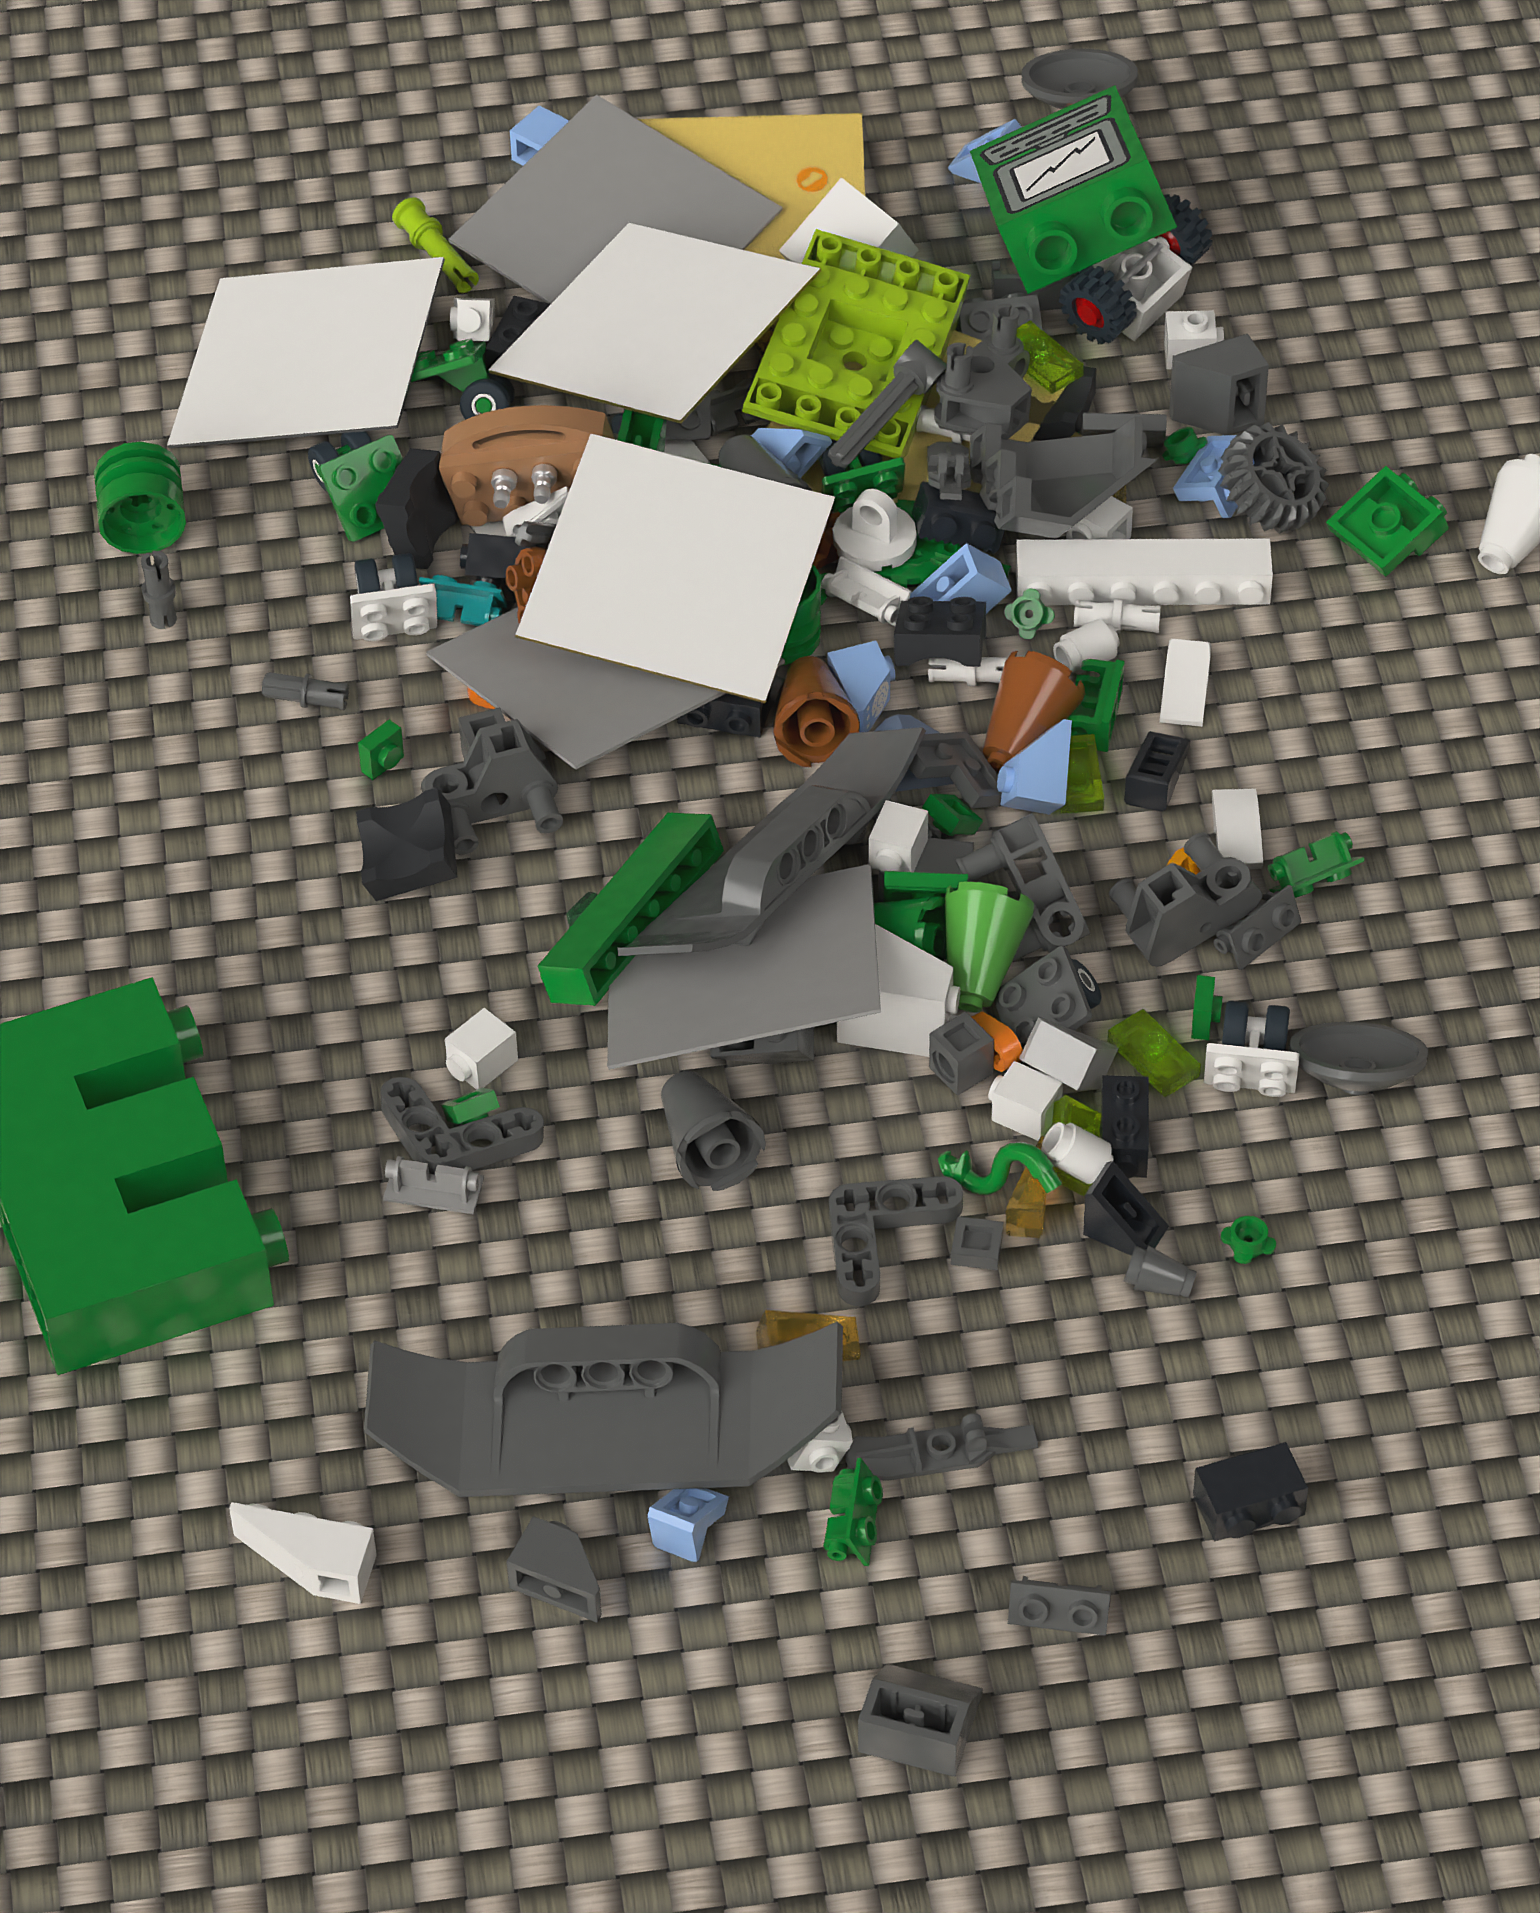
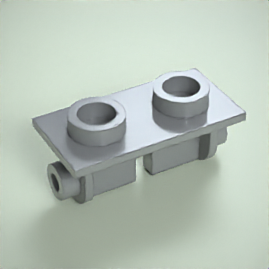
[383,1156,484,1215]

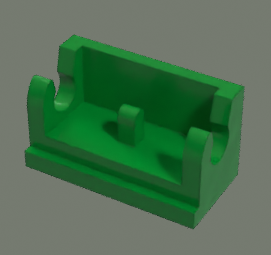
[1067,659,1125,752]

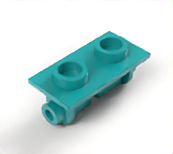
[419,575,508,626]

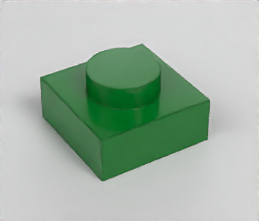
[358,719,404,780]
[922,794,983,836]
[1191,975,1223,1040]
[441,1088,500,1125]

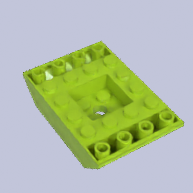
[742,229,970,459]

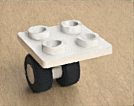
[350,553,437,641]
[1204,1000,1300,1097]

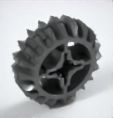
[1218,422,1329,534]

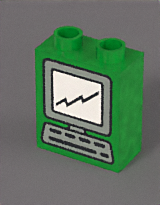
[970,85,1177,294]

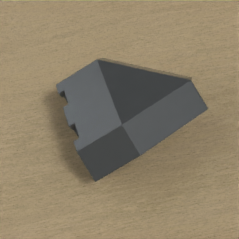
[969,416,1157,538]

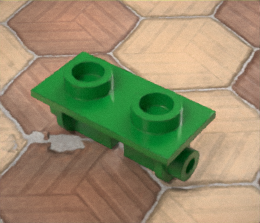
[1268,831,1365,898]
[823,1458,883,1566]

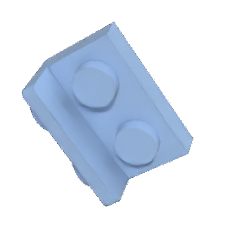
[1173,435,1255,518]

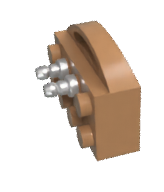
[439,405,615,527]

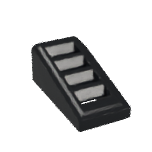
[1124,731,1190,812]

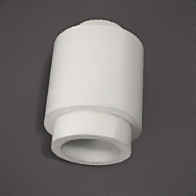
[1053,619,1120,674]
[1041,1122,1113,1184]

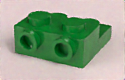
[1326,466,1449,577]

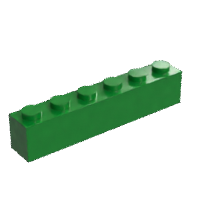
[537,812,724,1006]

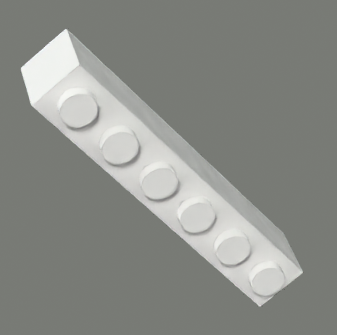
[1016,539,1273,605]

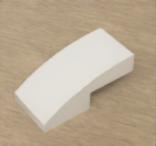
[1212,789,1263,869]

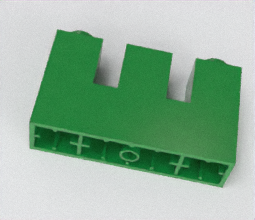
[0,977,289,1376]

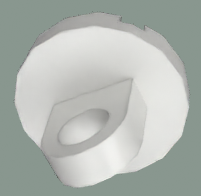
[833,489,917,572]

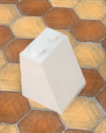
[779,178,918,264]
[837,924,960,1057]

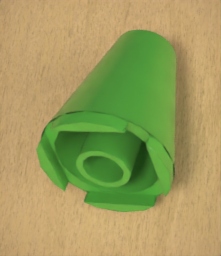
[945,882,1034,1013]

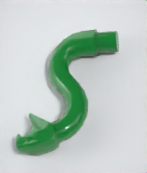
[938,1142,1062,1195]

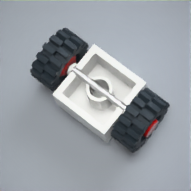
[1059,194,1212,344]

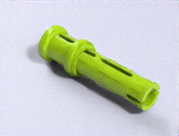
[392,197,479,293]

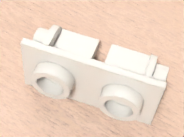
[821,556,911,627]

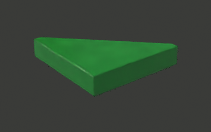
[884,871,968,902]

